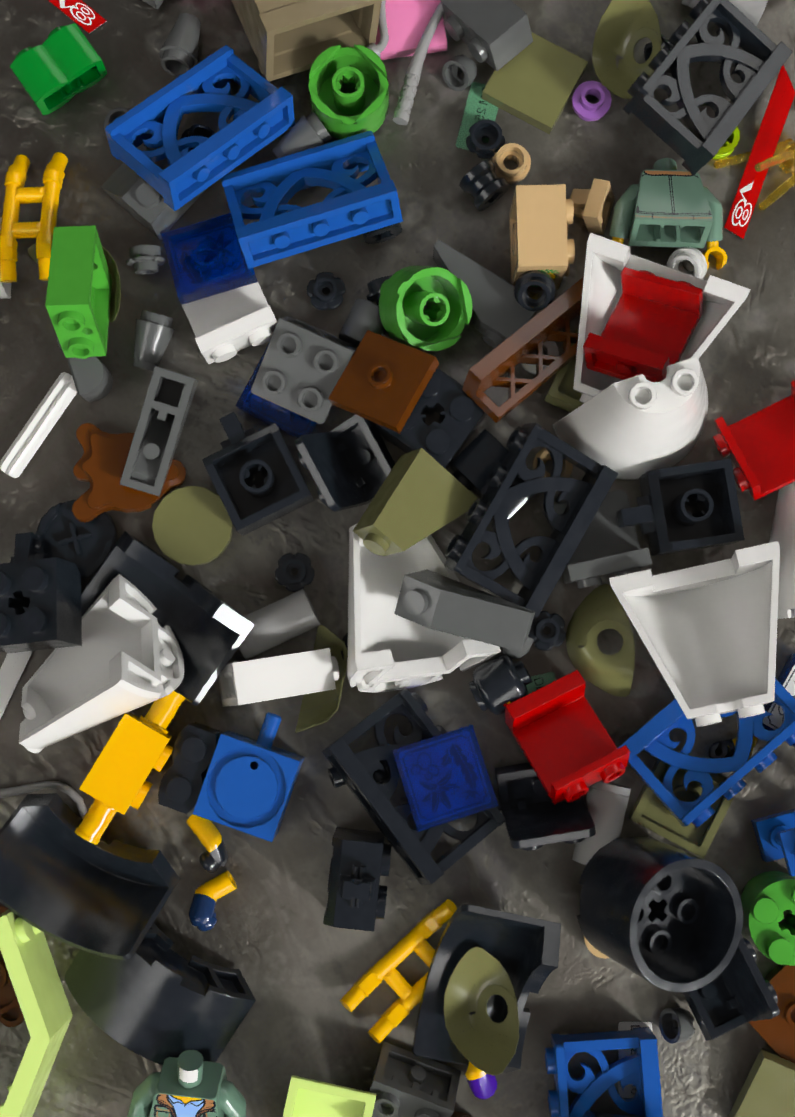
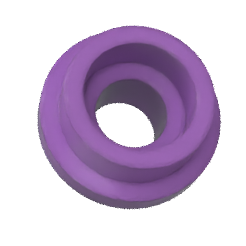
[572,81,612,121]

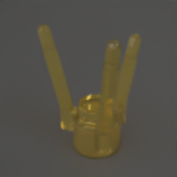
[714,138,795,211]

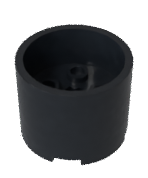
[577,836,743,992]

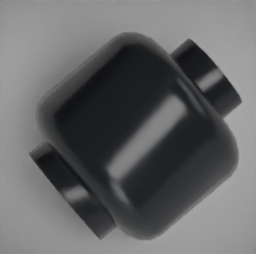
[469,654,533,715]

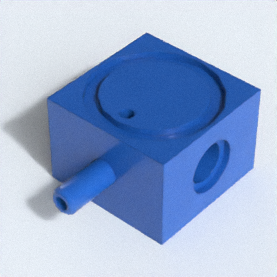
[193,712,305,842]

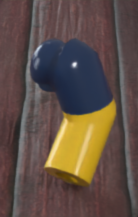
[189,870,237,931]

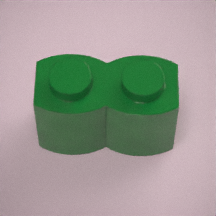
[10,23,107,116]

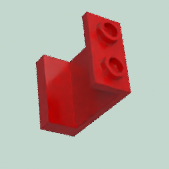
[583,267,703,383]
[712,380,795,501]
[505,669,630,805]

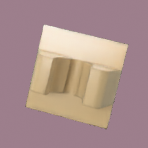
[570,178,615,235]

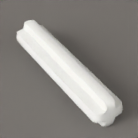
[0,372,77,478]

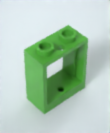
[45,225,112,359]

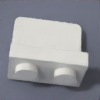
[178,262,277,364]

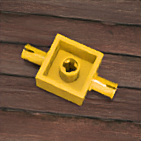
[74,691,186,845]

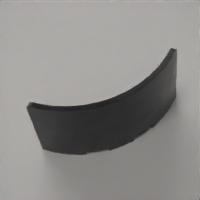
[81,531,254,706]
[0,793,180,960]
[412,904,561,1073]
[65,922,256,1065]

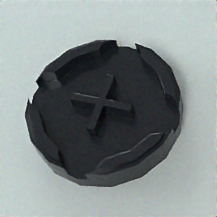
[36,500,118,579]

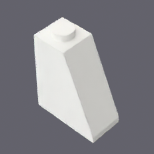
[218,648,339,707]

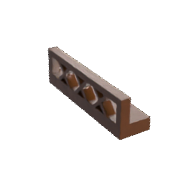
[462,278,584,423]

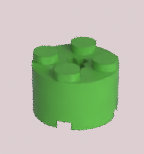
[308,44,389,139]
[379,265,473,351]
[741,871,795,966]

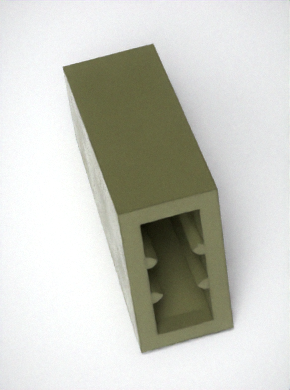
[353,448,477,556]

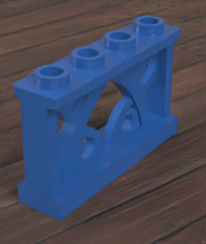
[105,45,295,211]
[221,131,403,269]
[618,678,795,828]
[545,1027,663,1117]

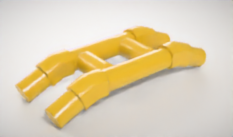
[0,152,68,283]
[340,899,457,1044]

